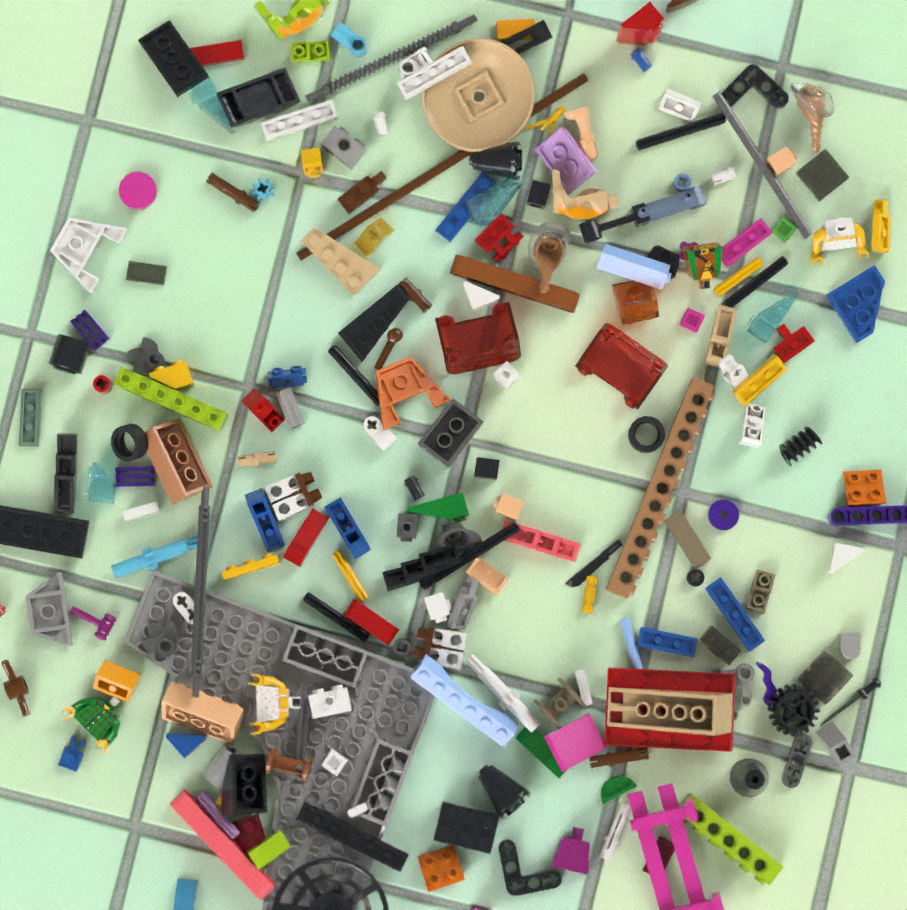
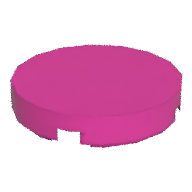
[119,172,157,210]

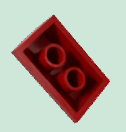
[616,2,664,46]

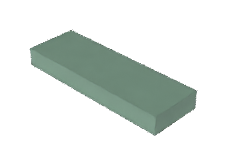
[19,389,42,447]

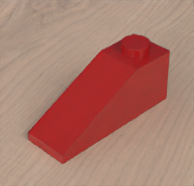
[283,508,329,568]

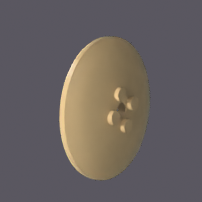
[422,38,535,152]

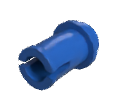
[630,48,653,73]

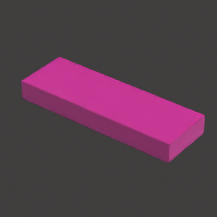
[721,218,772,268]

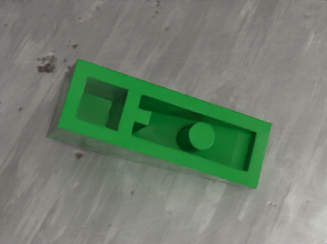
[407,492,469,522]
[516,727,567,778]

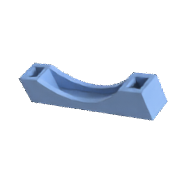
[410,654,518,747]

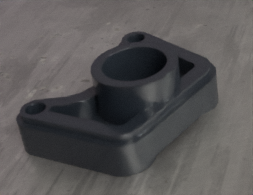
[647,245,680,279]

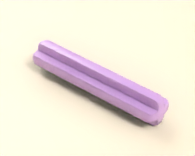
[196,792,240,839]

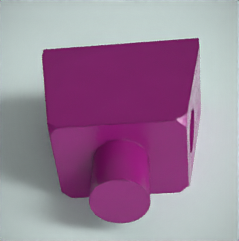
[551,827,590,875]

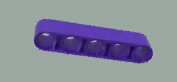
[827,505,907,526]

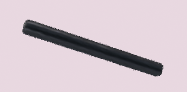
[419,522,520,590]

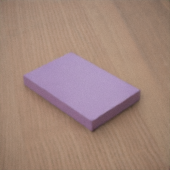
[535,126,597,195]

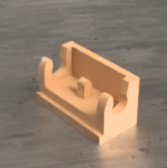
[465,557,509,596]

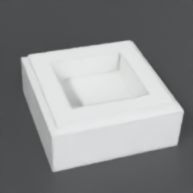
[321,749,348,776]
[347,802,368,818]

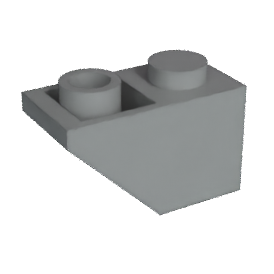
[816,722,856,766]

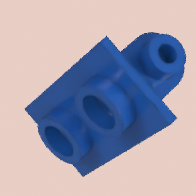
[267,366,307,388]

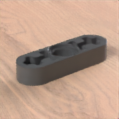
[782,733,812,788]

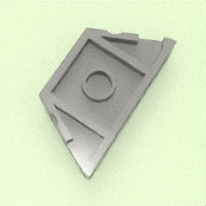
[26,572,73,646]

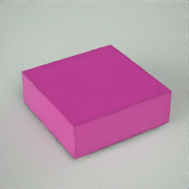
[680,308,705,333]

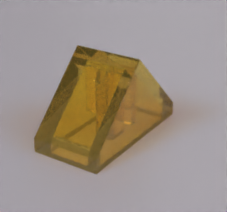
[354,217,394,258]

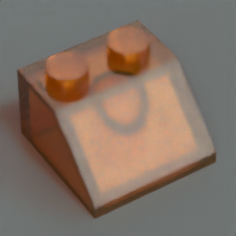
[612,281,659,325]

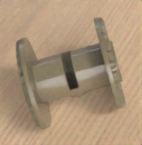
[534,678,585,729]

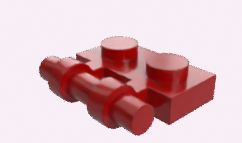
[474,213,524,263]

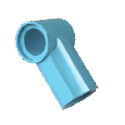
[331,23,367,57]

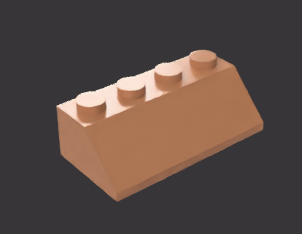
[145,418,213,505]

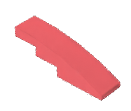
[502,520,581,563]

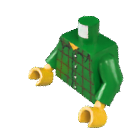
[61,696,122,754]

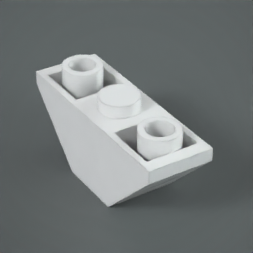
[738,404,765,448]

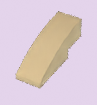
[704,305,737,368]

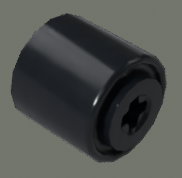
[49,334,91,375]

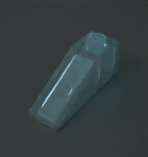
[189,78,235,134]
[466,178,523,226]
[747,292,799,343]

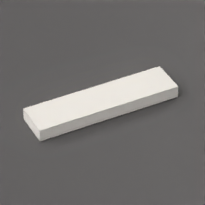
[397,46,472,100]
[260,100,338,141]

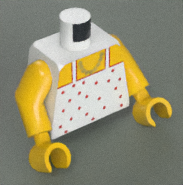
[810,217,869,266]
[249,673,301,735]

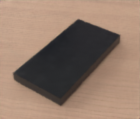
[138,20,209,98]

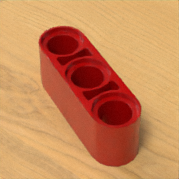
[343,598,399,646]

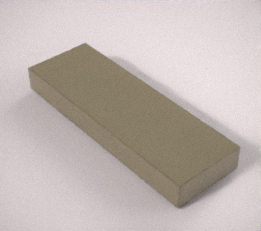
[664,510,711,569]

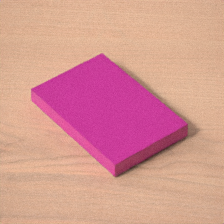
[545,713,607,772]

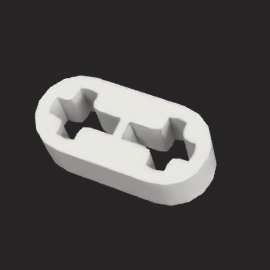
[122,502,160,522]
[173,592,194,624]
[574,669,592,706]

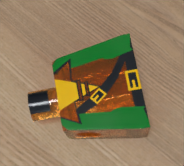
[682,242,722,289]

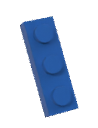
[637,627,698,657]

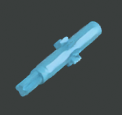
[111,536,197,578]

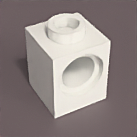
[492,361,520,390]

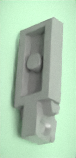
[446,577,479,630]

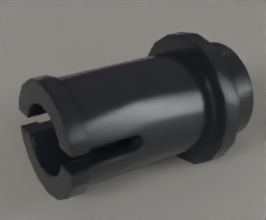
[404,475,425,501]

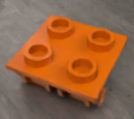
[843,470,886,507]
[417,845,465,892]

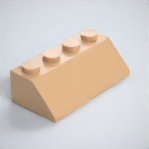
[162,682,243,745]

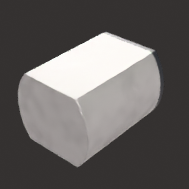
[203,743,241,789]

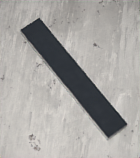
[296,802,409,872]

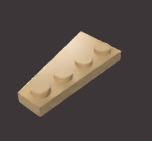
[300,227,381,296]

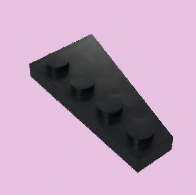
[338,285,409,362]

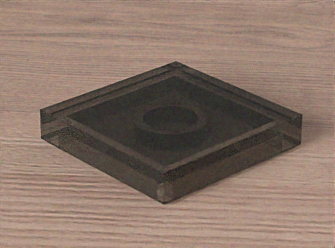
[796,148,850,202]

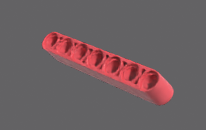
[170,789,276,900]

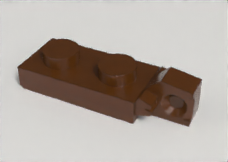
[337,171,387,215]

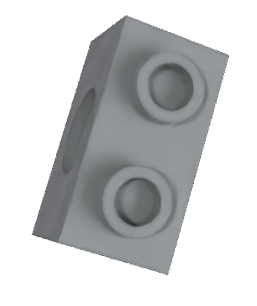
[321,126,365,170]

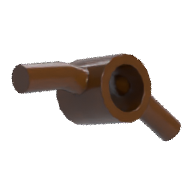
[1,660,30,717]

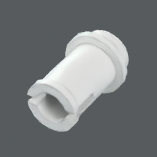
[372,112,389,137]
[711,167,736,186]

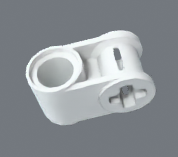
[399,47,434,79]
[719,355,749,389]
[363,416,398,452]

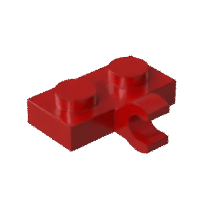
[772,324,815,364]

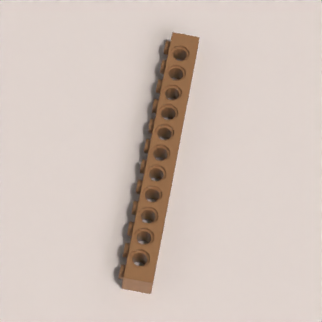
[605,377,716,599]

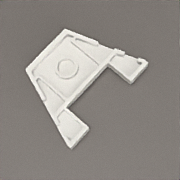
[50,218,128,294]

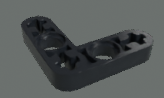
[722,64,789,109]
[499,839,562,896]

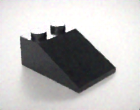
[221,754,267,815]

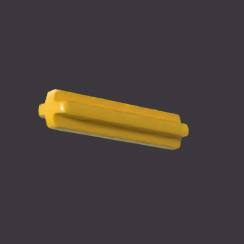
[714,257,763,297]
[332,550,369,602]

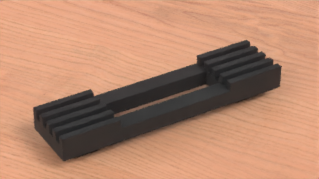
[500,20,553,54]

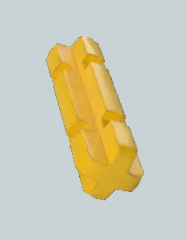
[582,576,598,614]

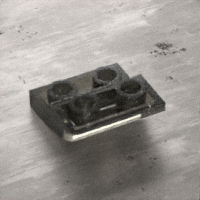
[797,649,853,705]

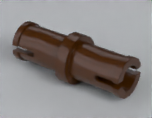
[398,277,433,313]

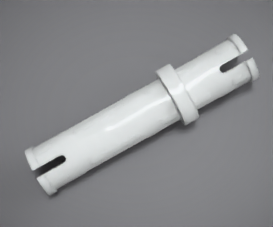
[599,802,631,861]

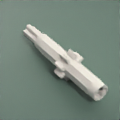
[466,654,541,733]

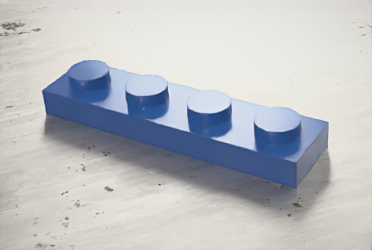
[435,172,497,243]
[705,577,765,652]

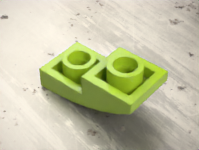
[290,40,332,63]
[248,829,291,870]

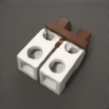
[264,472,322,522]
[413,627,468,670]

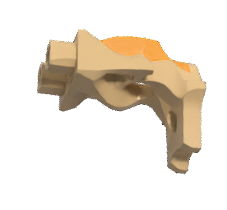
[552,169,618,219]

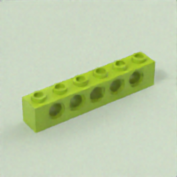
[114,366,229,432]
[679,793,784,886]

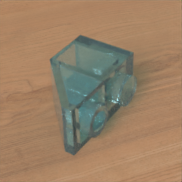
[86,462,116,504]

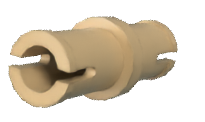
[237,451,277,468]

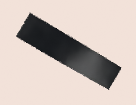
[54,433,78,514]
[382,544,461,591]

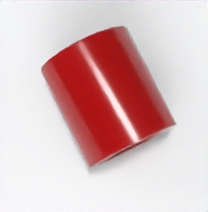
[93,375,112,394]

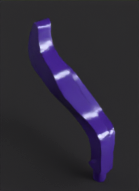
[755,661,777,707]

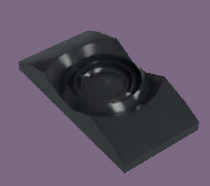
[216,68,301,128]

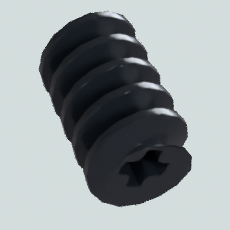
[779,426,822,467]

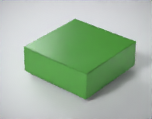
[771,216,798,243]

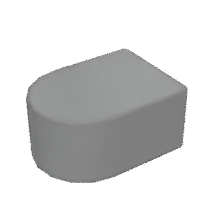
[838,633,861,659]

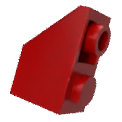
[241,388,285,432]

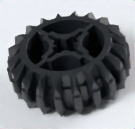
[767,684,820,737]

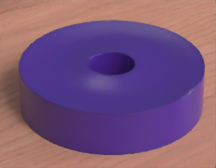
[708,500,739,531]

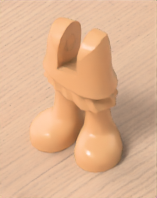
[564,107,598,161]

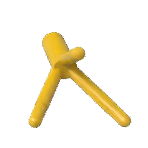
[525,106,565,137]

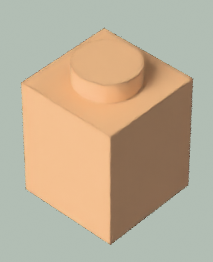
[766,146,797,177]
[493,494,524,521]

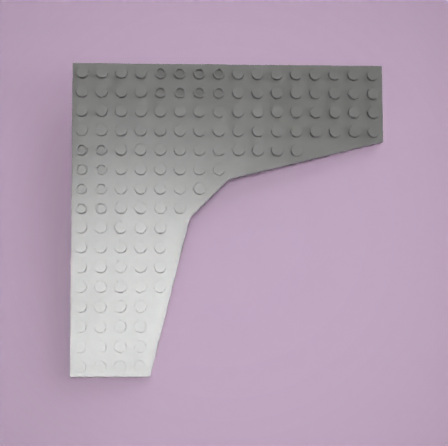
[125,570,435,910]

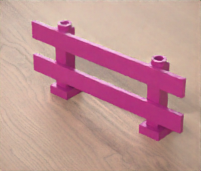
[627,783,724,910]

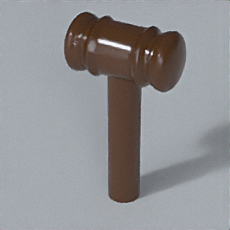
[374,328,403,370]

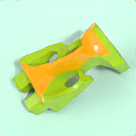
[254,0,330,41]

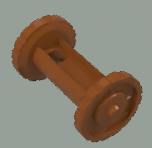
[266,748,312,782]

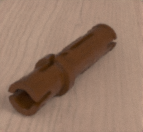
[206,172,260,213]
[589,747,649,769]

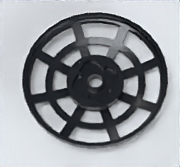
[272,857,389,910]

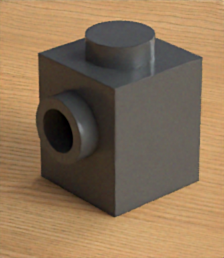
[397,513,418,542]

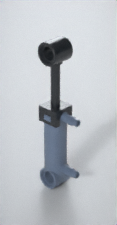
[579,185,707,243]

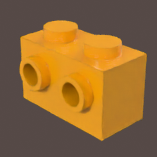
[93,660,141,703]

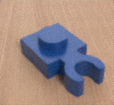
[58,735,86,772]

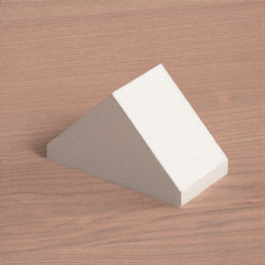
[463,281,500,312]
[828,543,864,574]

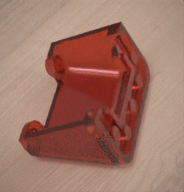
[435,302,521,375]
[575,323,668,410]

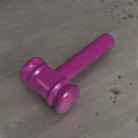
[70,606,117,641]

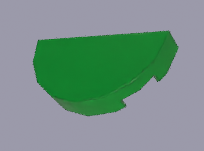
[600,775,637,804]

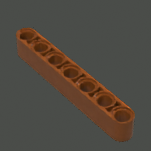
[449,255,580,313]

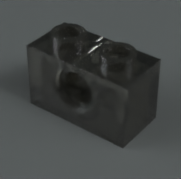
[697,625,742,666]

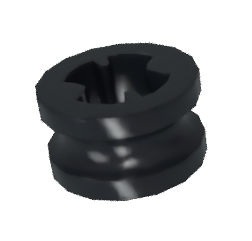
[686,569,705,587]

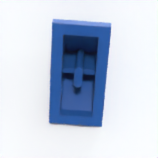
[166,733,207,758]

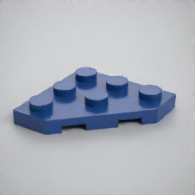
[826,265,885,343]

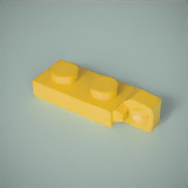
[871,199,891,254]

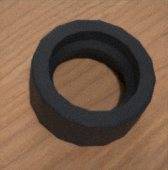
[628,416,665,453]
[111,423,148,462]

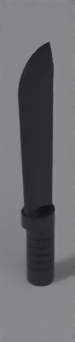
[566,539,623,587]

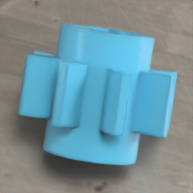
[252,178,275,202]

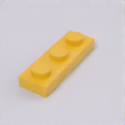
[732,354,787,407]
[222,553,280,581]

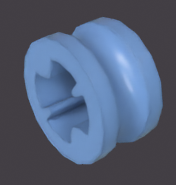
[673,174,691,192]

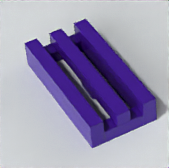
[70,309,110,351]
[115,466,155,487]

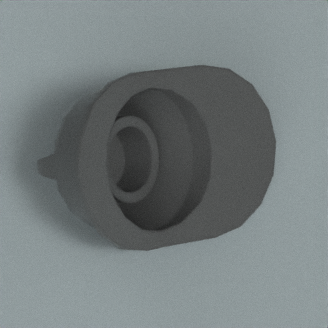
[438,522,482,554]

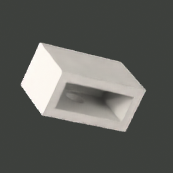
[424,592,452,623]
[308,685,352,718]

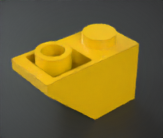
[301,147,324,178]
[149,360,195,391]

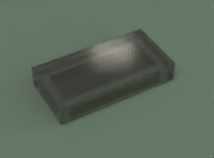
[126,261,167,285]

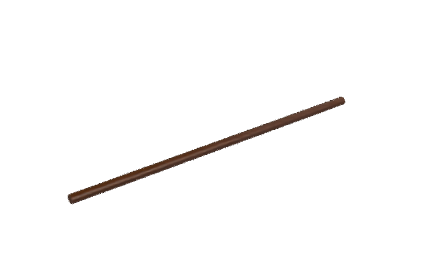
[296,73,588,261]

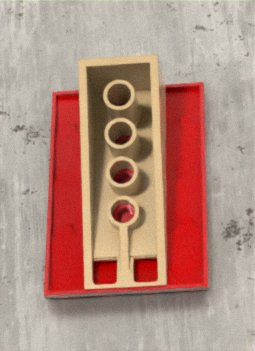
[604,668,736,752]

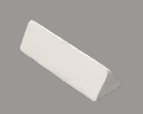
[658,89,701,122]

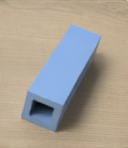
[597,244,672,290]

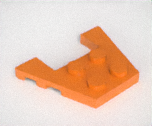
[375,357,451,431]

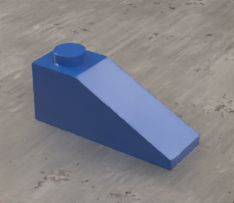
[245,488,285,552]
[324,497,371,559]

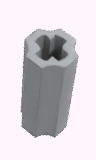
[276,388,305,430]

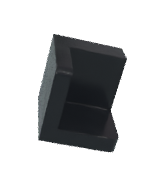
[526,180,551,210]
[474,457,499,481]

